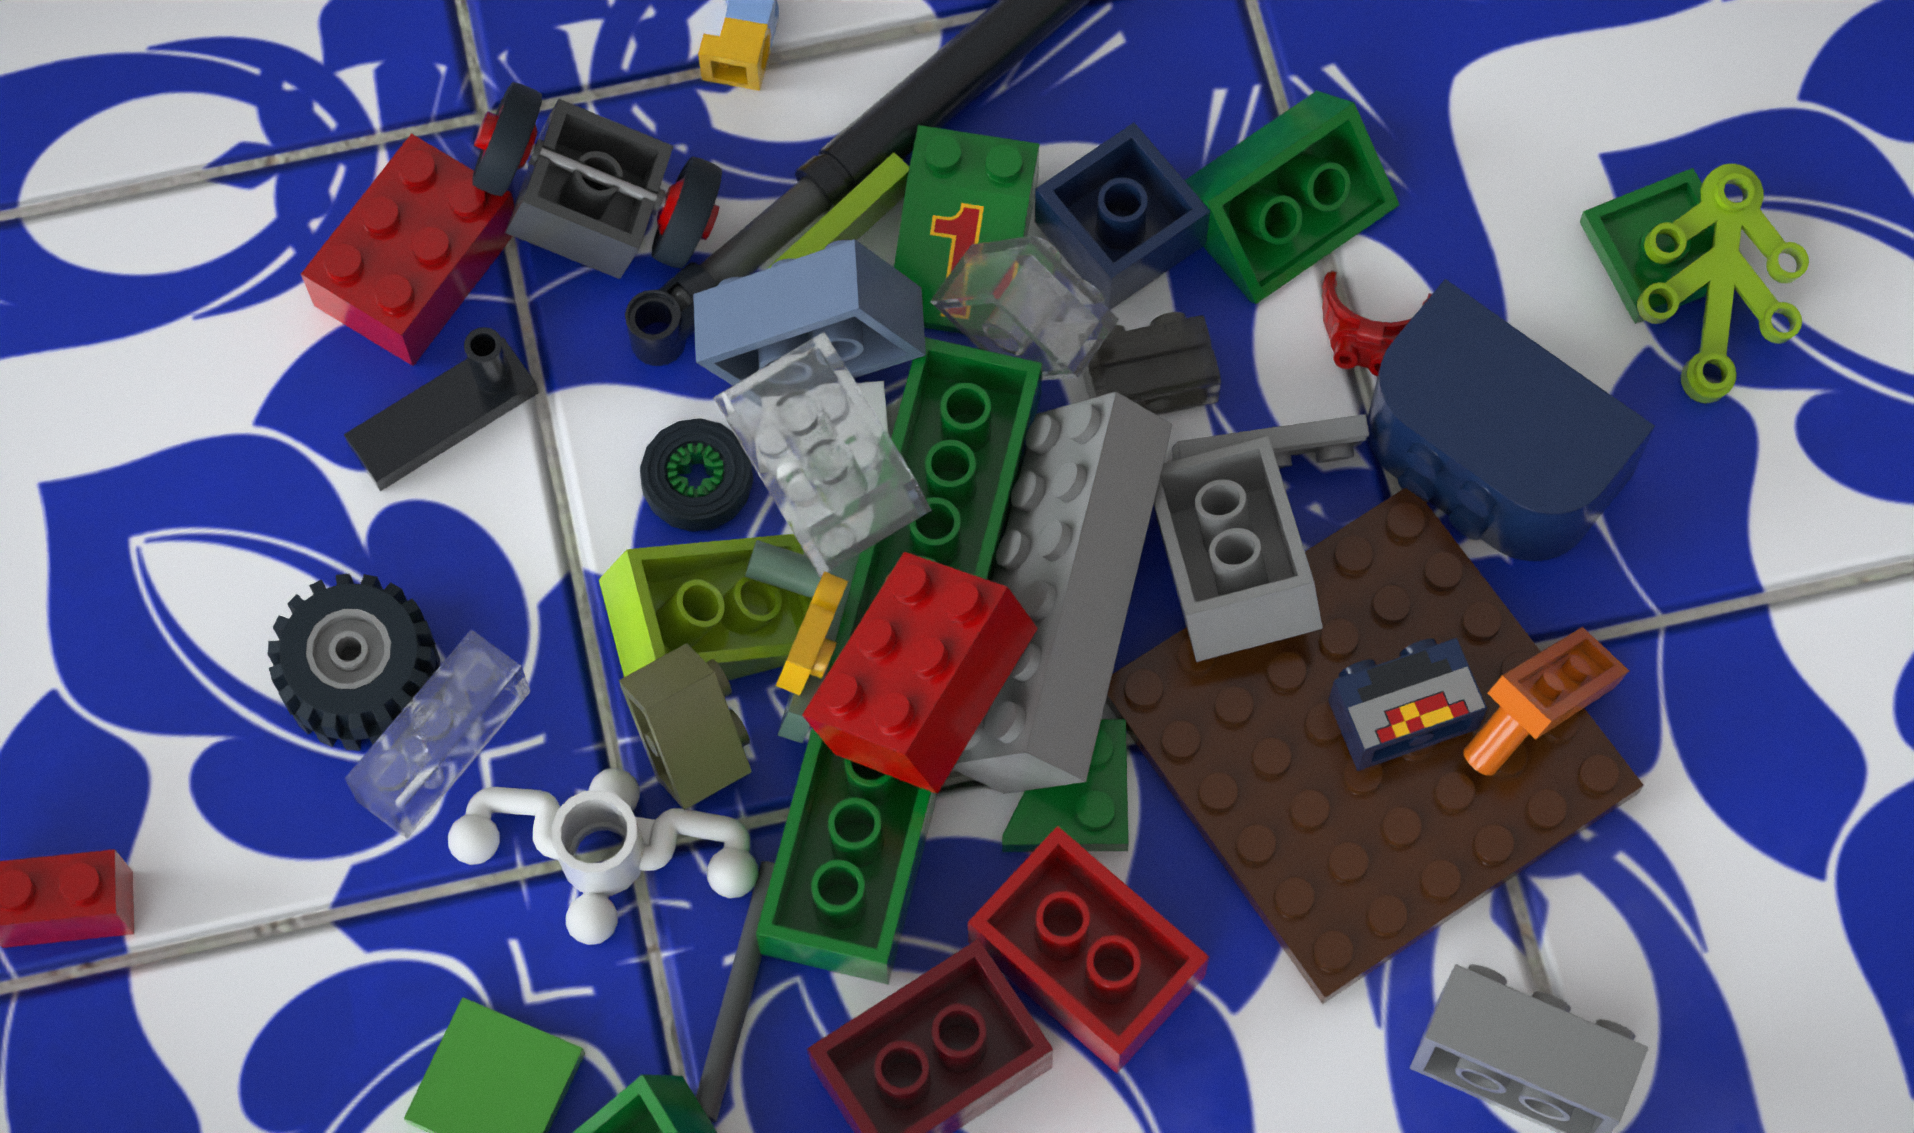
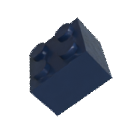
[1034,123,1210,311]

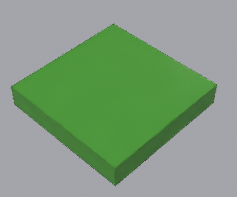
[403,997,585,1133]

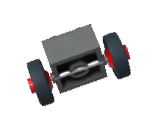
[472,82,722,279]

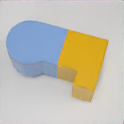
[698,0,779,91]

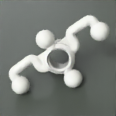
[448,768,759,945]

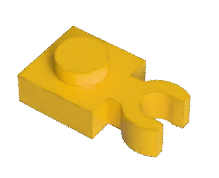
[775,571,848,696]

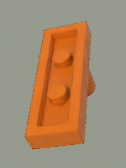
[1463,627,1629,776]

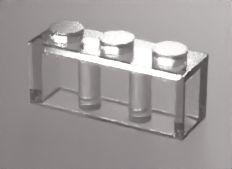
[345,629,531,839]

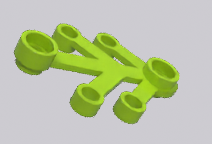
[1637,164,1809,403]

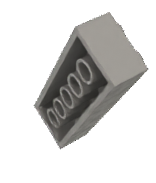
[953,392,1173,794]

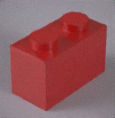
[0,849,134,948]

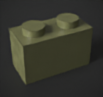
[618,643,752,810]

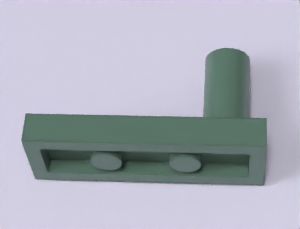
[745,540,861,743]

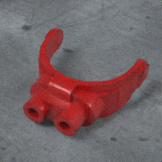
[1322,271,1432,377]

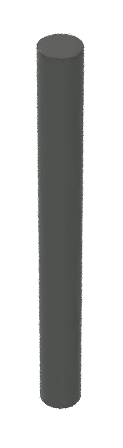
[696,861,775,1122]

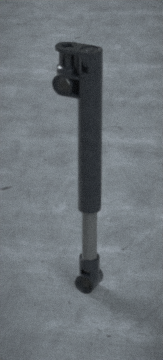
[625,0,1091,366]

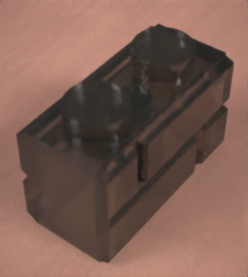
[1080,312,1221,415]

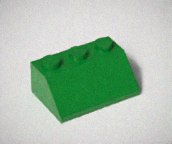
[1184,91,1400,304]

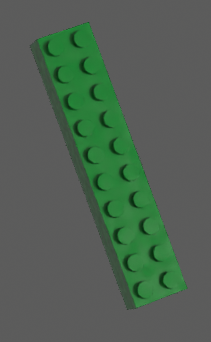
[756,337,1042,985]

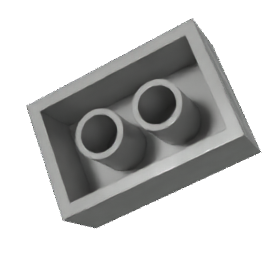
[1153,436,1323,662]
[1409,964,1649,1133]

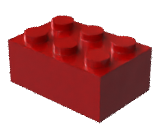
[301,133,515,366]
[802,552,1038,794]
[968,826,1209,1073]

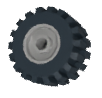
[267,573,441,751]

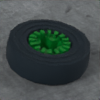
[640,418,753,532]

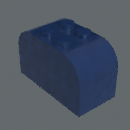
[1367,279,1655,561]

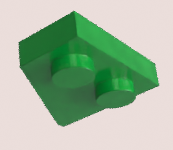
[1002,719,1129,852]

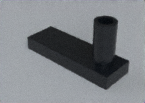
[343,327,539,491]

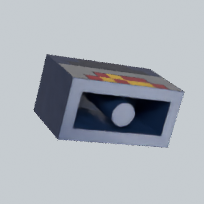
[1328,638,1487,771]

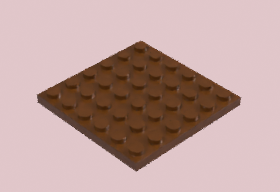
[1105,488,1644,1004]

